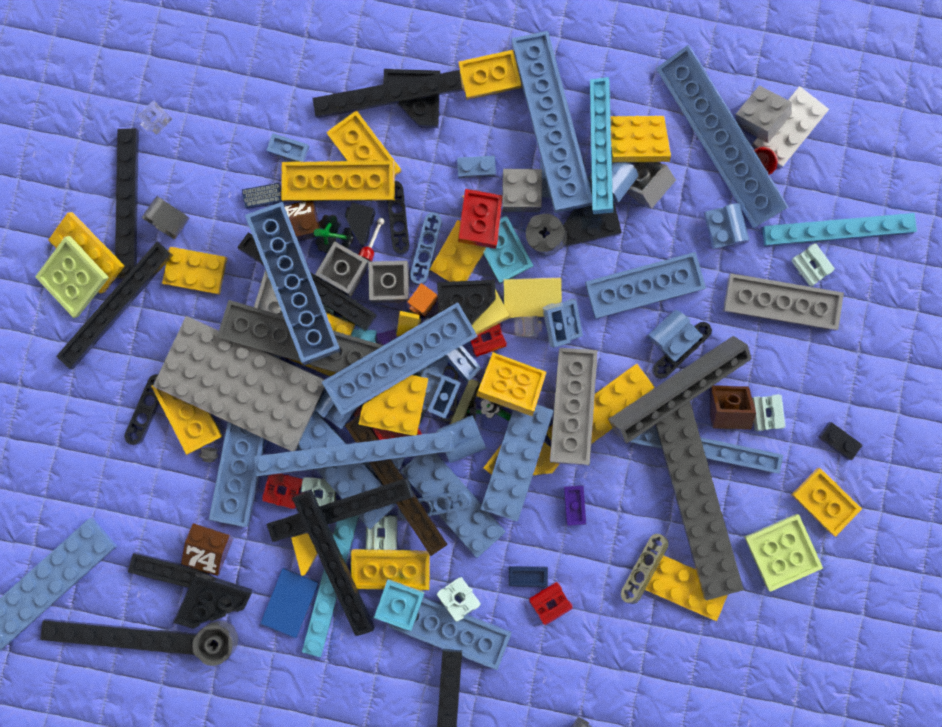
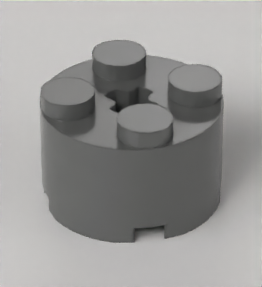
[142,196,189,240]
[526,214,567,256]
[193,621,238,666]

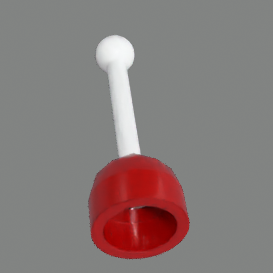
[358,218,385,262]

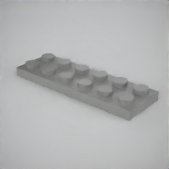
[723,273,844,331]
[550,348,598,466]

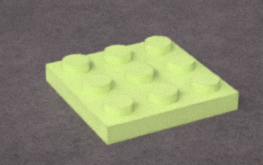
[35,236,109,318]
[744,514,823,592]

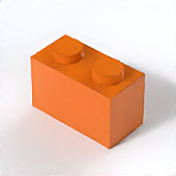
[408,283,438,317]

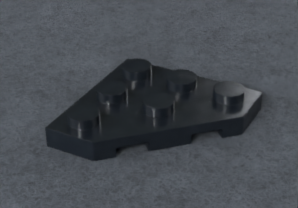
[383,69,440,128]
[563,190,622,247]
[437,280,496,325]
[174,571,252,629]

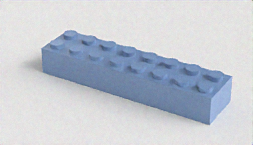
[245,202,341,365]

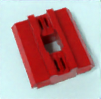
[471,323,507,357]
[262,474,303,509]
[529,582,573,626]

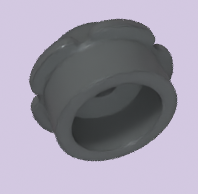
[199,447,218,462]

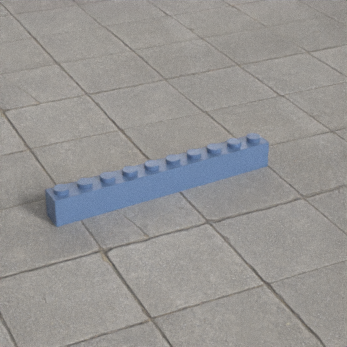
[254,431,455,476]

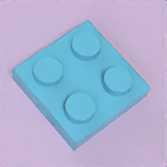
[374,579,425,631]

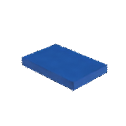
[260,568,319,638]

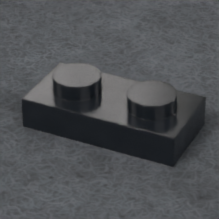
[818,422,863,460]

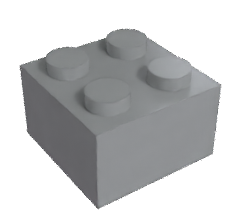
[736,85,792,143]
[502,169,542,212]
[315,241,369,297]
[369,261,409,303]

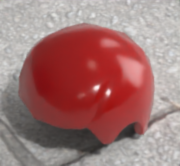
[754,147,778,175]

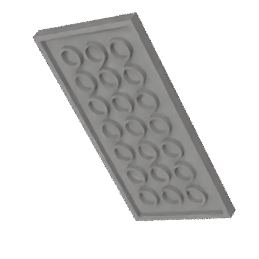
[153,316,325,451]

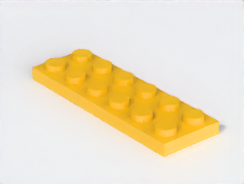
[281,161,395,201]
[546,364,655,444]

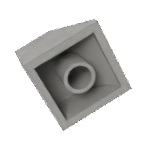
[626,162,676,208]

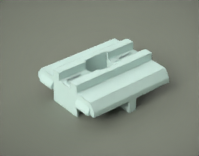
[791,243,835,287]
[752,394,785,431]
[302,477,336,506]
[366,515,397,550]
[436,577,481,622]

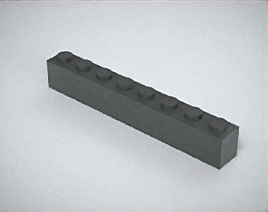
[608,336,752,444]

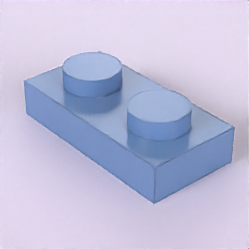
[266,133,309,162]
[457,156,496,178]
[444,346,481,382]

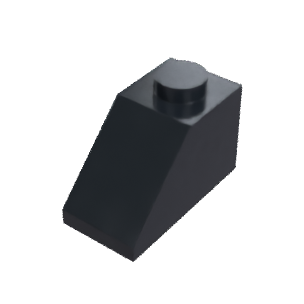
[345,202,376,247]

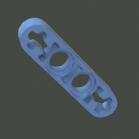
[410,212,442,285]
[398,490,471,520]

